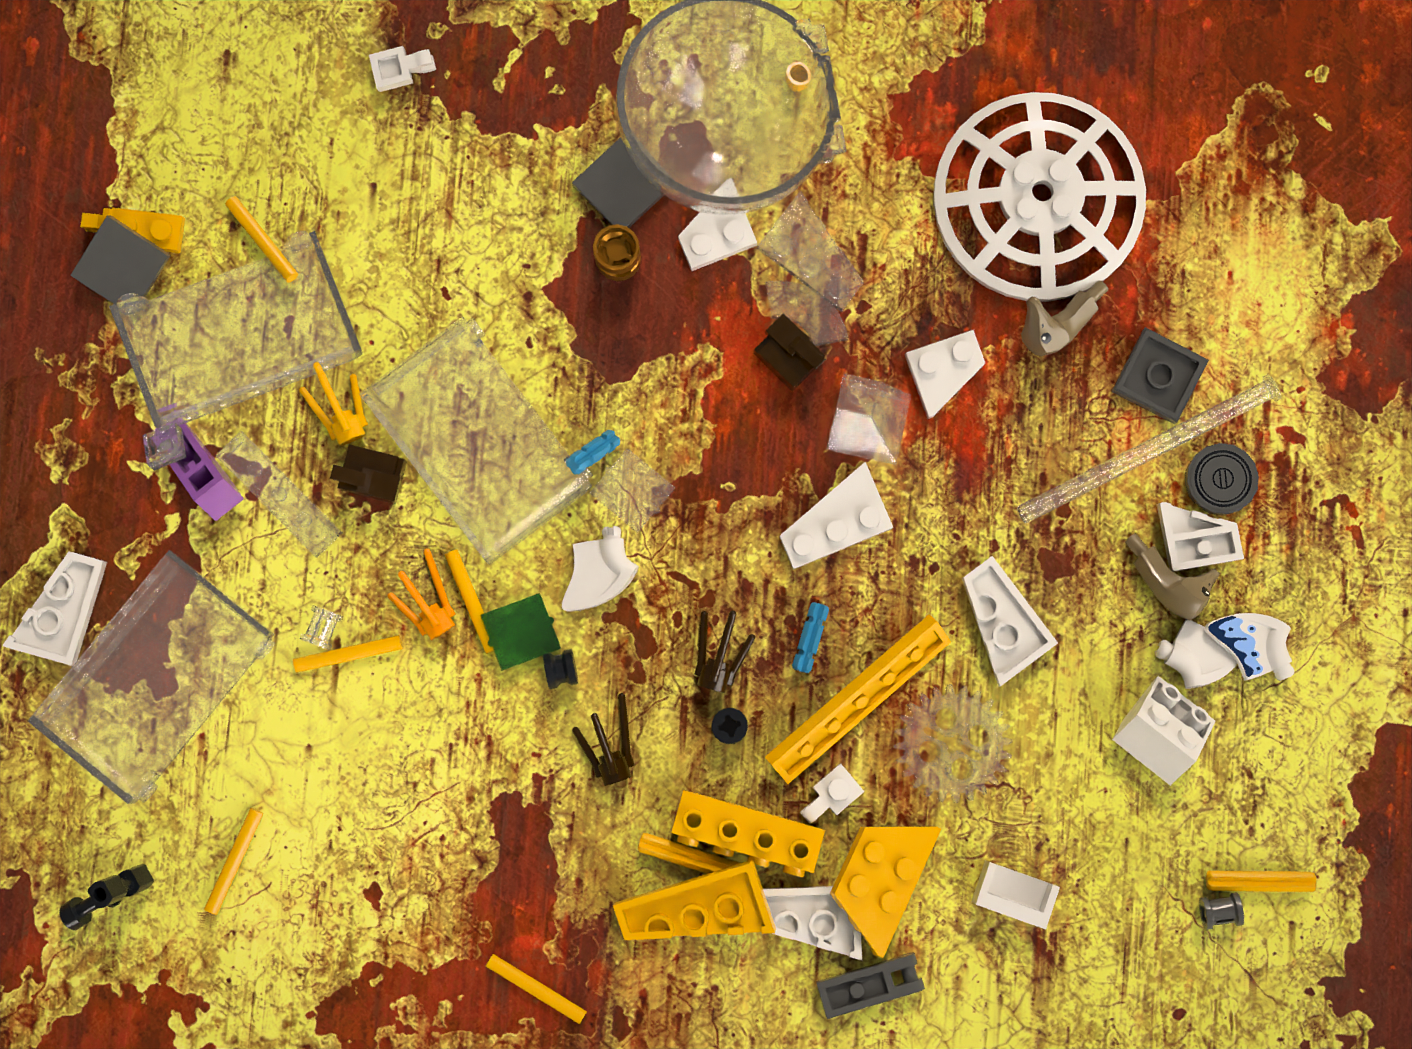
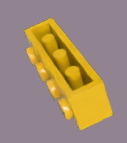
[671,790,825,878]

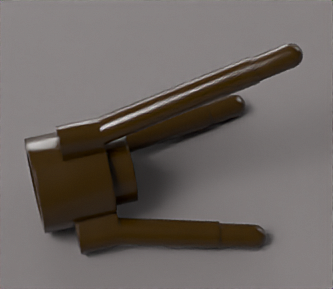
[694,610,755,693]
[572,693,635,786]

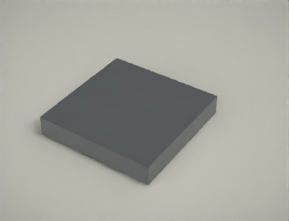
[572,135,672,228]
[70,215,171,315]
[1111,327,1209,424]

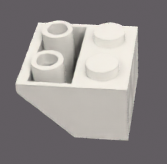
[1112,676,1215,786]

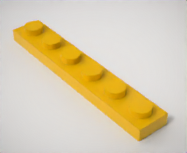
[765,614,951,784]

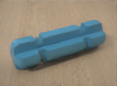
[566,430,620,474]
[792,602,829,673]

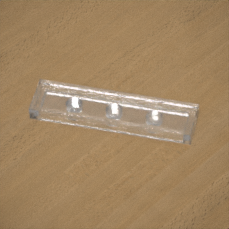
[215,431,343,558]

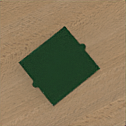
[480,593,561,671]

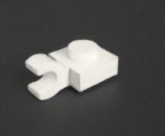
[369,46,436,92]
[800,764,864,823]

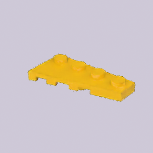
[613,860,776,940]

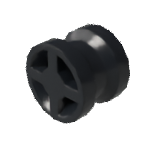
[543,649,578,689]
[712,708,748,744]

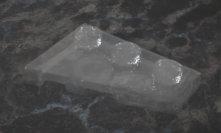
[757,191,864,312]

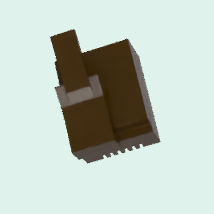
[753,313,826,392]
[330,444,407,504]

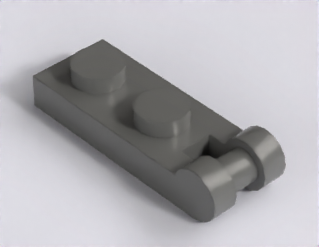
[816,952,925,1019]

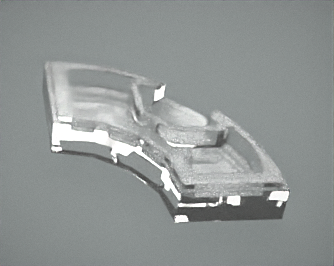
[765,281,849,346]

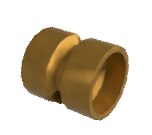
[593,224,641,281]

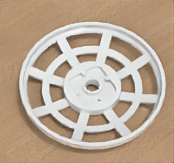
[933,92,1146,302]

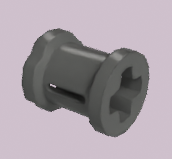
[1199,892,1244,930]

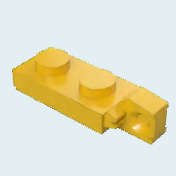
[80,207,185,253]

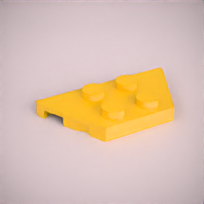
[830,826,941,958]

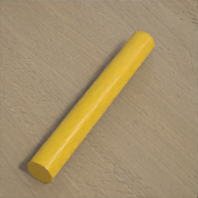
[225,196,298,283]
[444,549,499,654]
[293,635,403,673]
[204,808,264,915]
[486,954,587,1024]

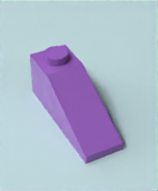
[149,412,244,521]

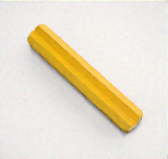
[638,833,741,874]
[1206,870,1316,892]

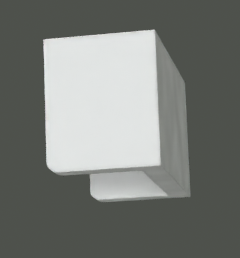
[971,860,1060,929]

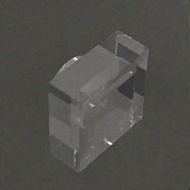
[143,422,186,471]

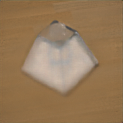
[826,373,911,465]

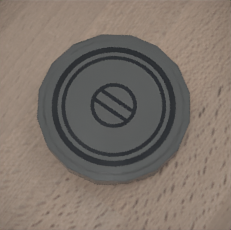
[1185,443,1259,516]

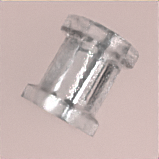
[299,605,343,650]

